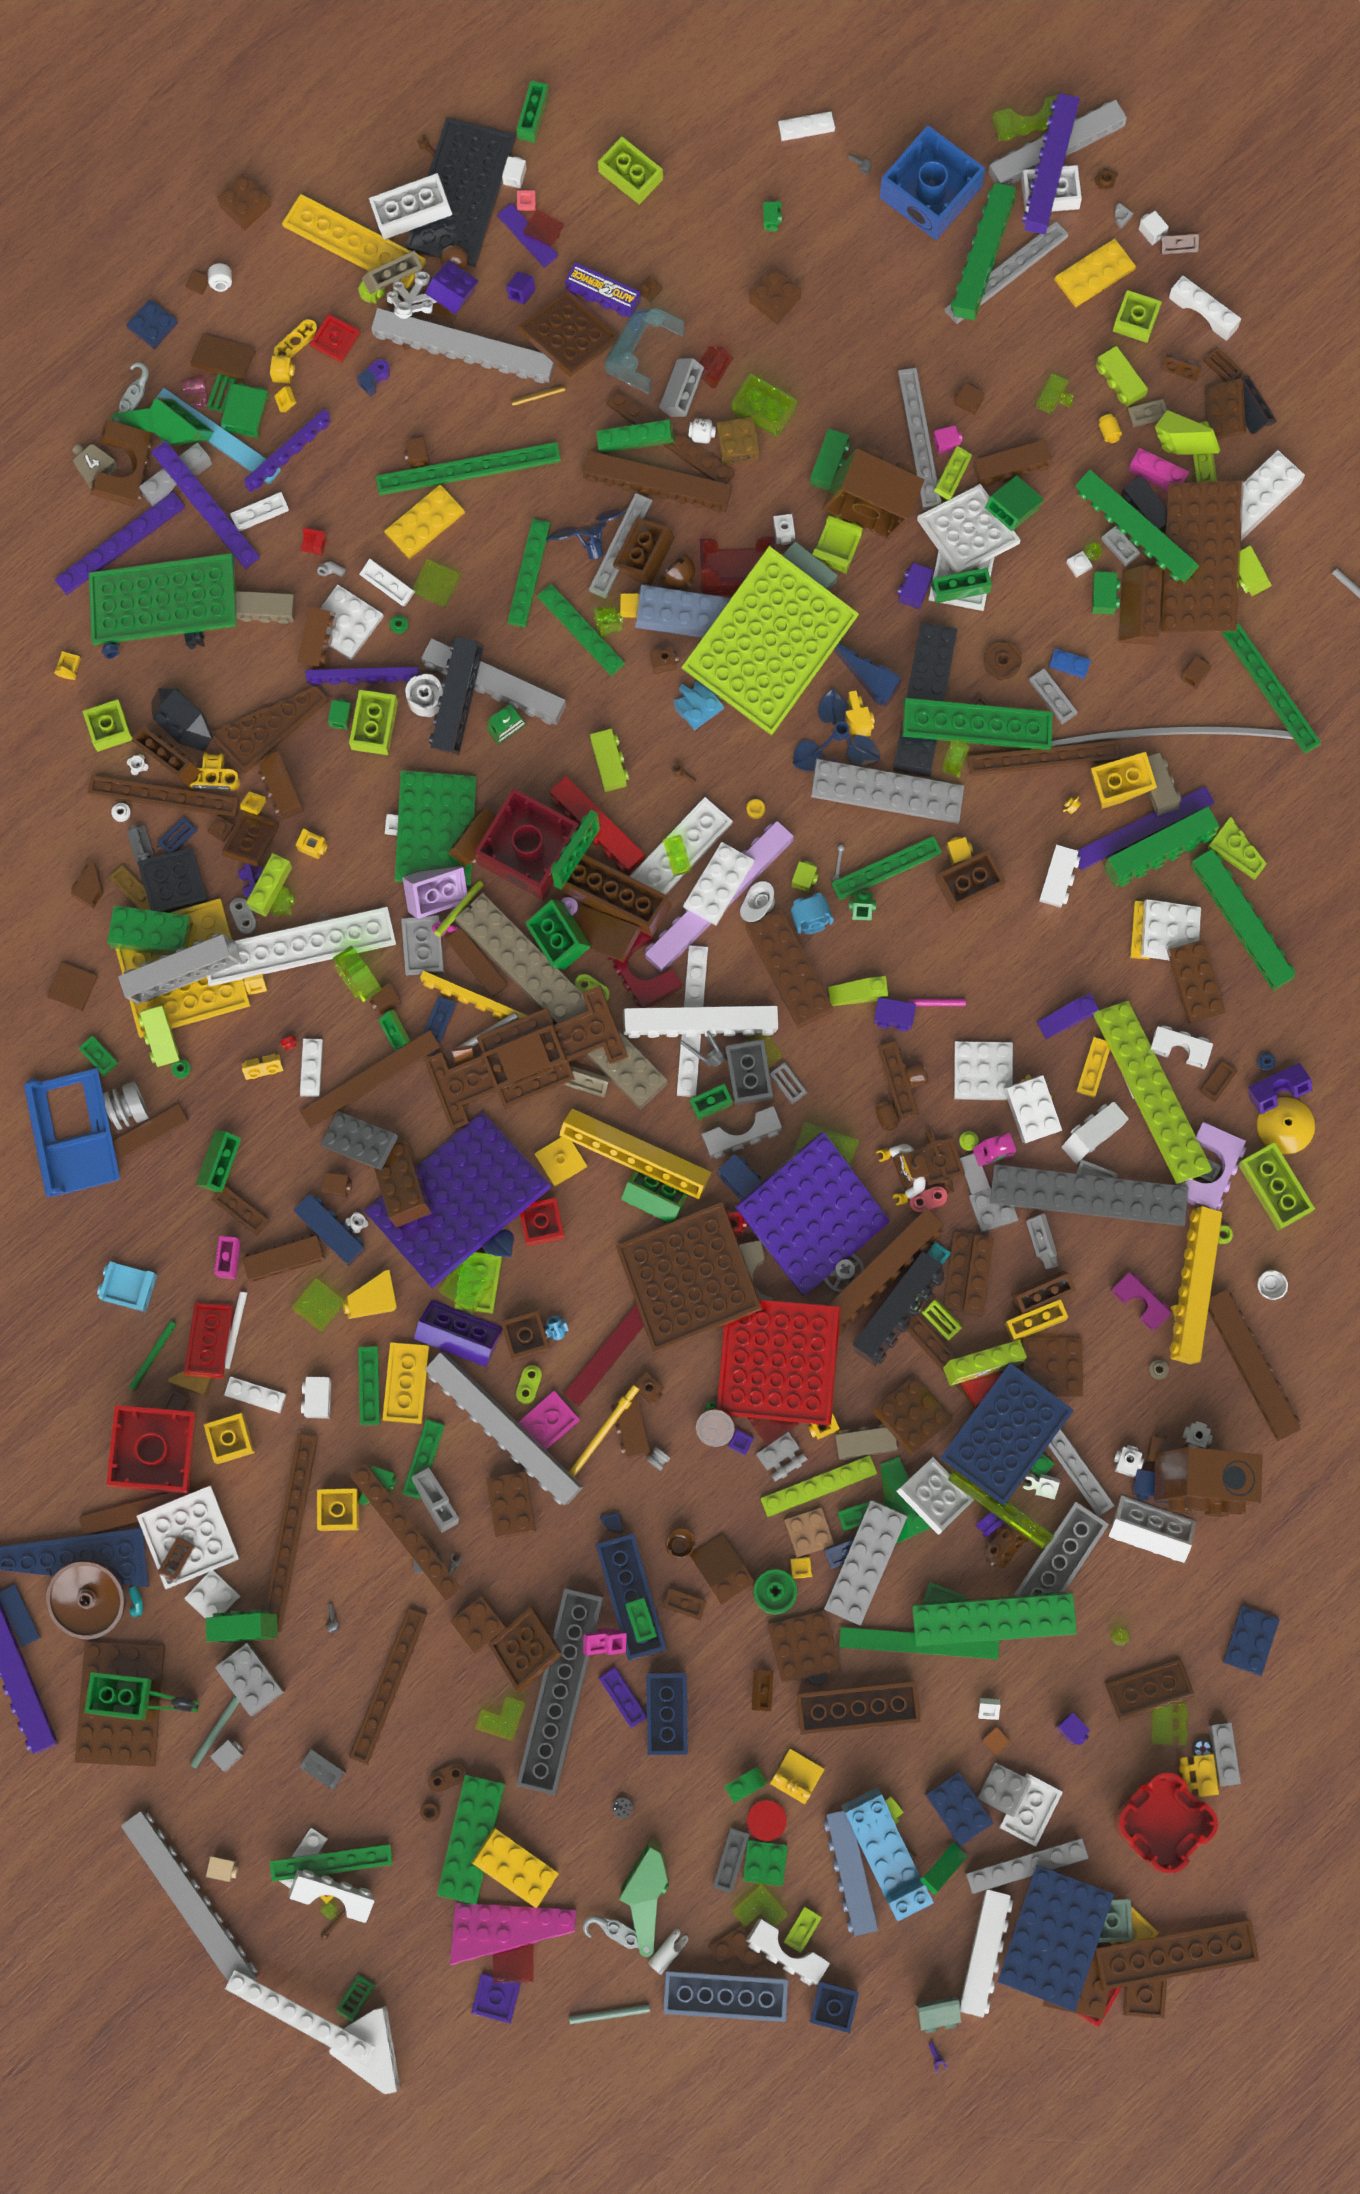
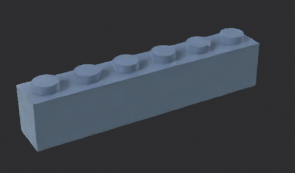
[823,1811,878,1936]

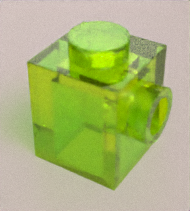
[271,886,295,917]

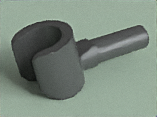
[849,154,871,174]
[449,1552,462,1575]
[326,1604,339,1633]

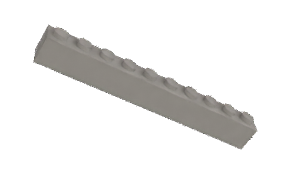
[372,308,554,383]
[425,1352,584,1505]
[121,1811,258,1982]

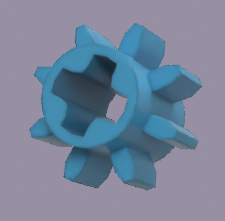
[543,1316,569,1340]

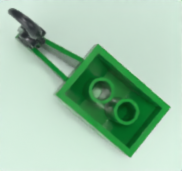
[84,1672,199,1720]

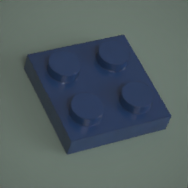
[126,299,178,350]

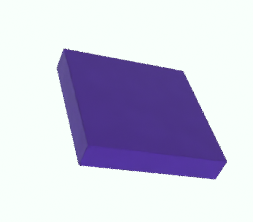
[471,1973,521,2024]

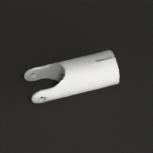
[648,1929,688,1975]

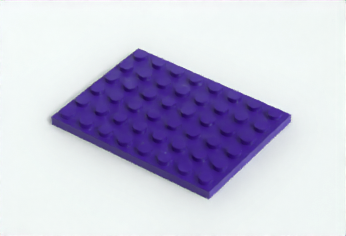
[364,1112,551,1288]

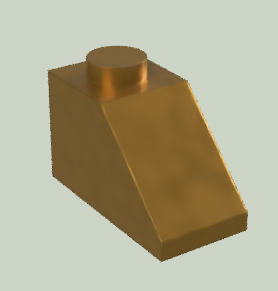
[168,1371,214,1397]

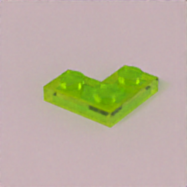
[475,1696,526,1741]
[732,1884,788,1928]

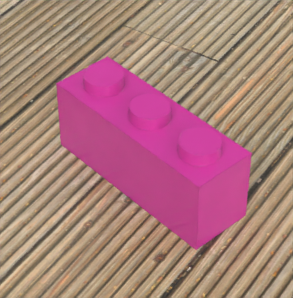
[1128,448,1189,491]

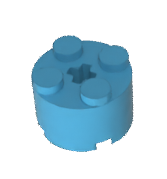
[790,893,834,934]

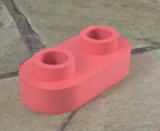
[910,1187,947,1213]

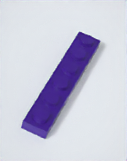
[244,409,330,492]
[306,667,420,685]

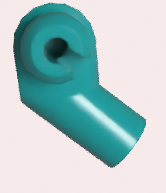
[128,1586,143,1618]

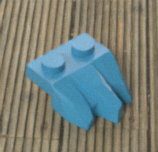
[674,681,724,731]

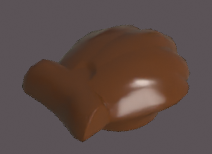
[1094,167,1118,190]

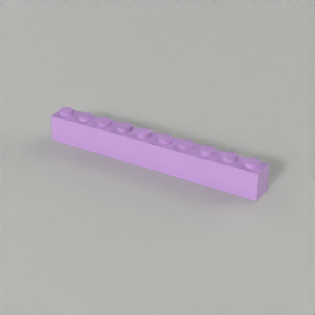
[645,821,794,973]

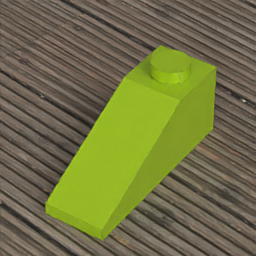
[828,976,888,1006]

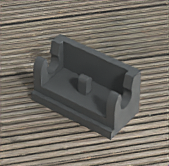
[300,1749,346,1790]

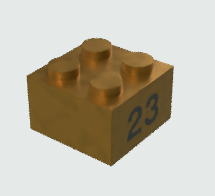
[716,417,759,465]

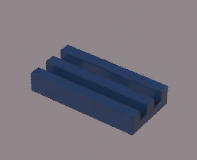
[157,817,198,853]

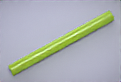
[434,881,483,937]

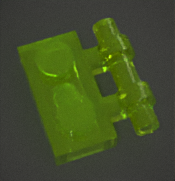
[1152,1704,1189,1745]

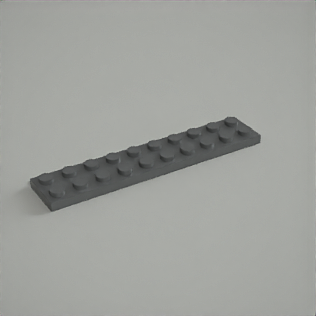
[990,1165,1189,1226]

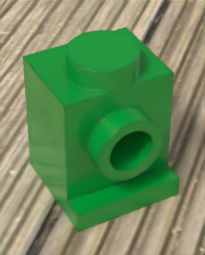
[763,201,782,232]

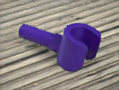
[929,2043,947,2073]

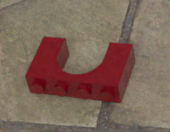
[605,931,682,1008]

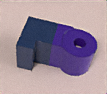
[357,359,390,397]

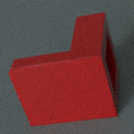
[301,528,327,555]

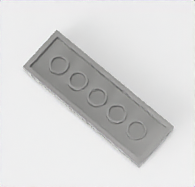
[824,1500,907,1626]

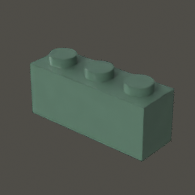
[782,542,838,591]

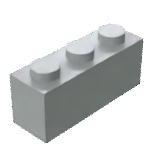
[659,358,704,417]
[1208,1723,1241,1786]

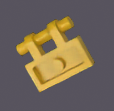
[1179,1753,1219,1797]

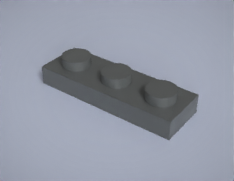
[713,1828,750,1893]

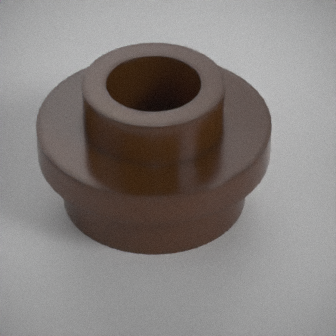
[420,1802,440,1822]

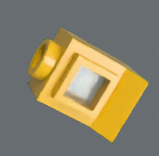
[296,828,327,859]

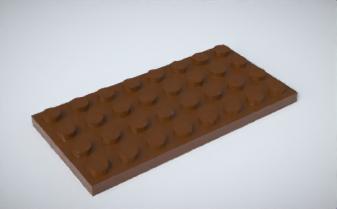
[1161,480,1244,633]

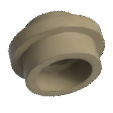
[1149,1360,1169,1380]

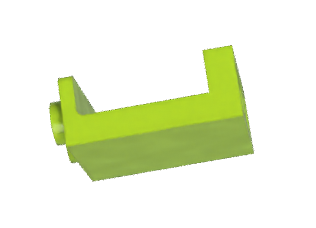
[812,516,863,574]

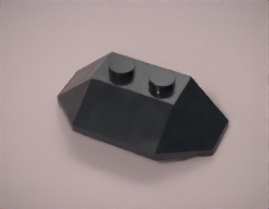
[151,688,213,751]

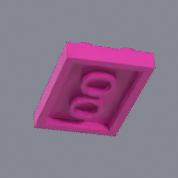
[518,1391,580,1450]

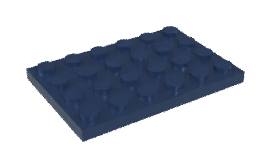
[940,1363,1074,1506]
[997,1865,1114,2012]

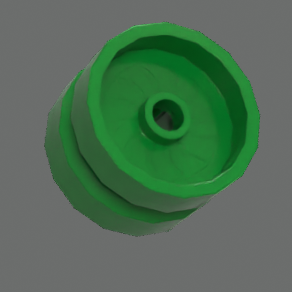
[753,1569,797,1615]

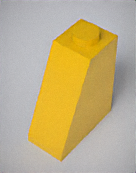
[343,1270,397,1319]

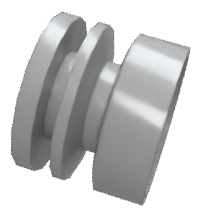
[103,1081,149,1130]

